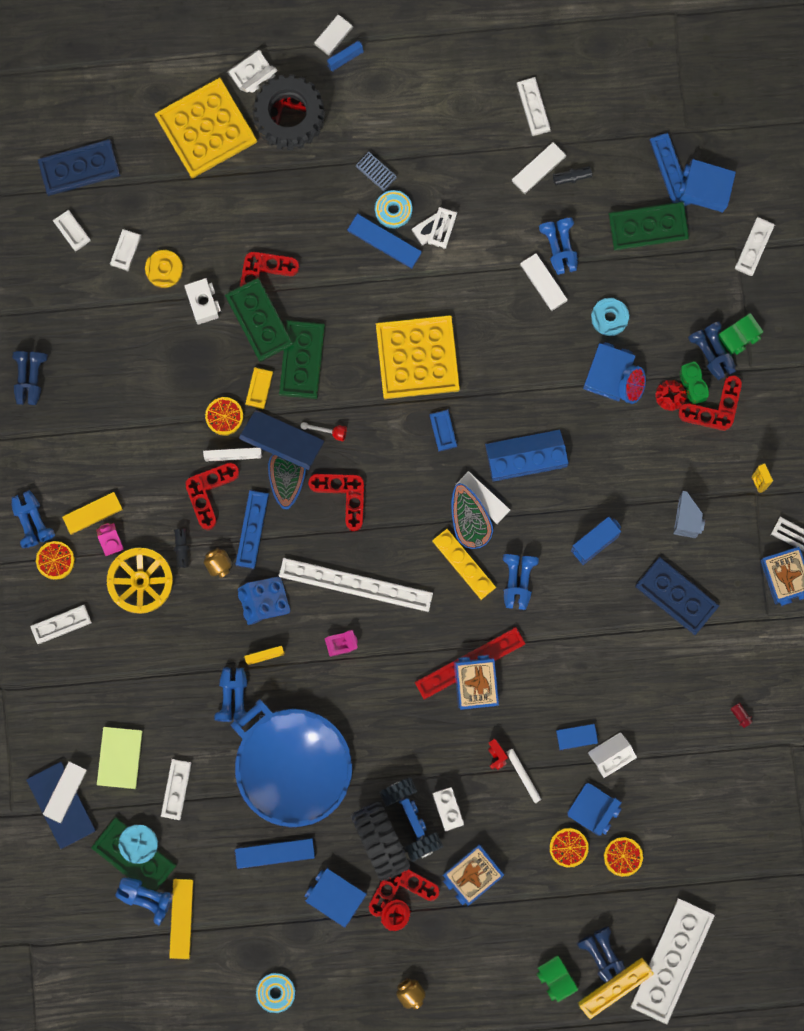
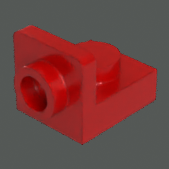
[488,739,508,770]

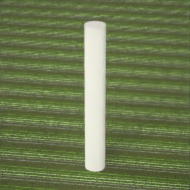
[506,749,542,803]

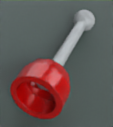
[301,422,347,442]

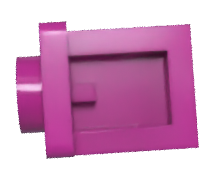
[96,523,124,556]
[325,630,358,657]

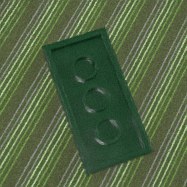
[608,202,689,251]
[225,278,293,362]
[279,320,325,399]
[91,817,176,892]

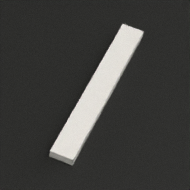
[279,558,433,612]

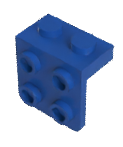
[238,577,290,625]
[568,783,622,836]

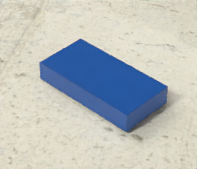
[327,41,363,72]
[429,410,457,452]
[556,724,598,750]

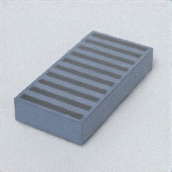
[356,152,397,191]

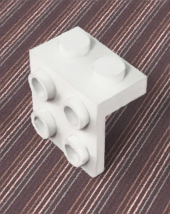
[228,50,277,93]

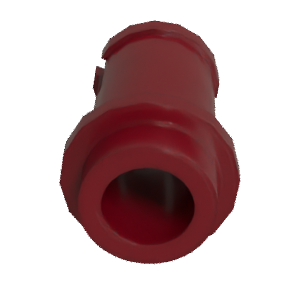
[730,703,753,728]

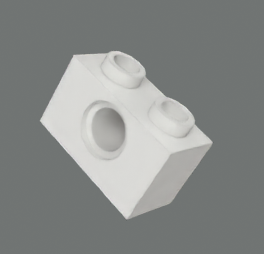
[184,279,221,325]
[433,787,464,832]

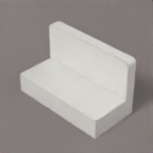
[588,733,637,778]

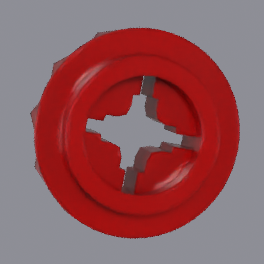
[656,380,686,411]
[380,899,410,931]

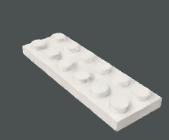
[631,899,715,1024]

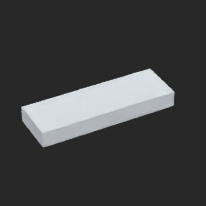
[517,77,550,136]
[512,142,566,194]
[735,217,775,276]
[520,254,567,311]
[203,448,262,461]
[455,471,510,524]
[30,605,92,644]
[161,759,192,820]
[43,762,87,823]

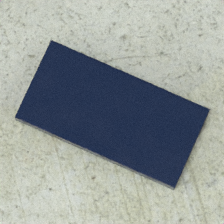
[38,139,120,196]
[239,410,324,470]
[635,557,719,636]
[27,762,96,849]

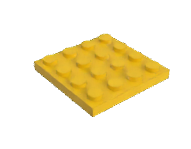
[155,78,257,178]
[376,316,460,399]

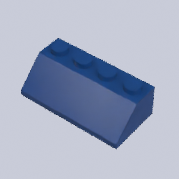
[485,430,568,482]

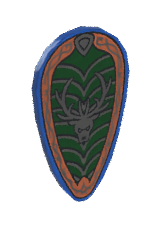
[268,454,306,509]
[451,483,493,549]

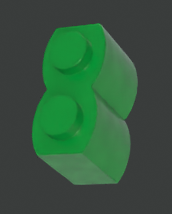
[718,313,763,355]
[679,361,709,405]
[536,956,578,1002]

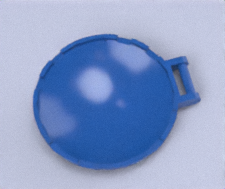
[230,699,352,827]

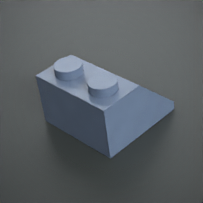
[673,491,705,538]

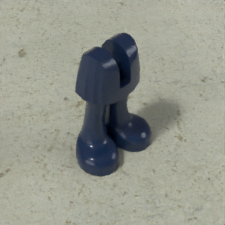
[688,321,736,380]
[12,351,48,405]
[577,926,625,983]

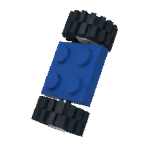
[379,777,443,862]

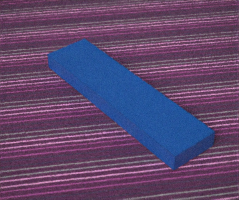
[650,133,692,206]
[348,214,422,269]
[236,490,269,569]
[235,839,315,869]

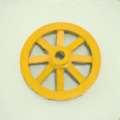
[107,548,173,614]

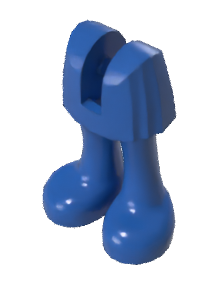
[539,218,577,275]
[12,490,55,548]
[503,554,539,610]
[214,668,247,722]
[115,878,173,926]

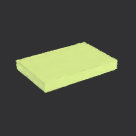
[97,727,143,789]

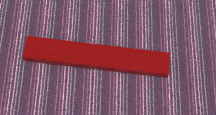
[415,627,525,700]

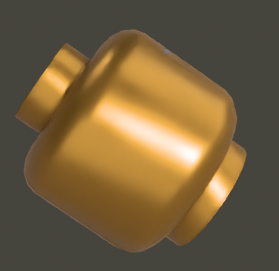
[204,548,232,578]
[396,979,425,1009]

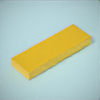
[752,464,773,493]
[62,492,123,535]

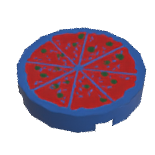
[619,365,646,404]

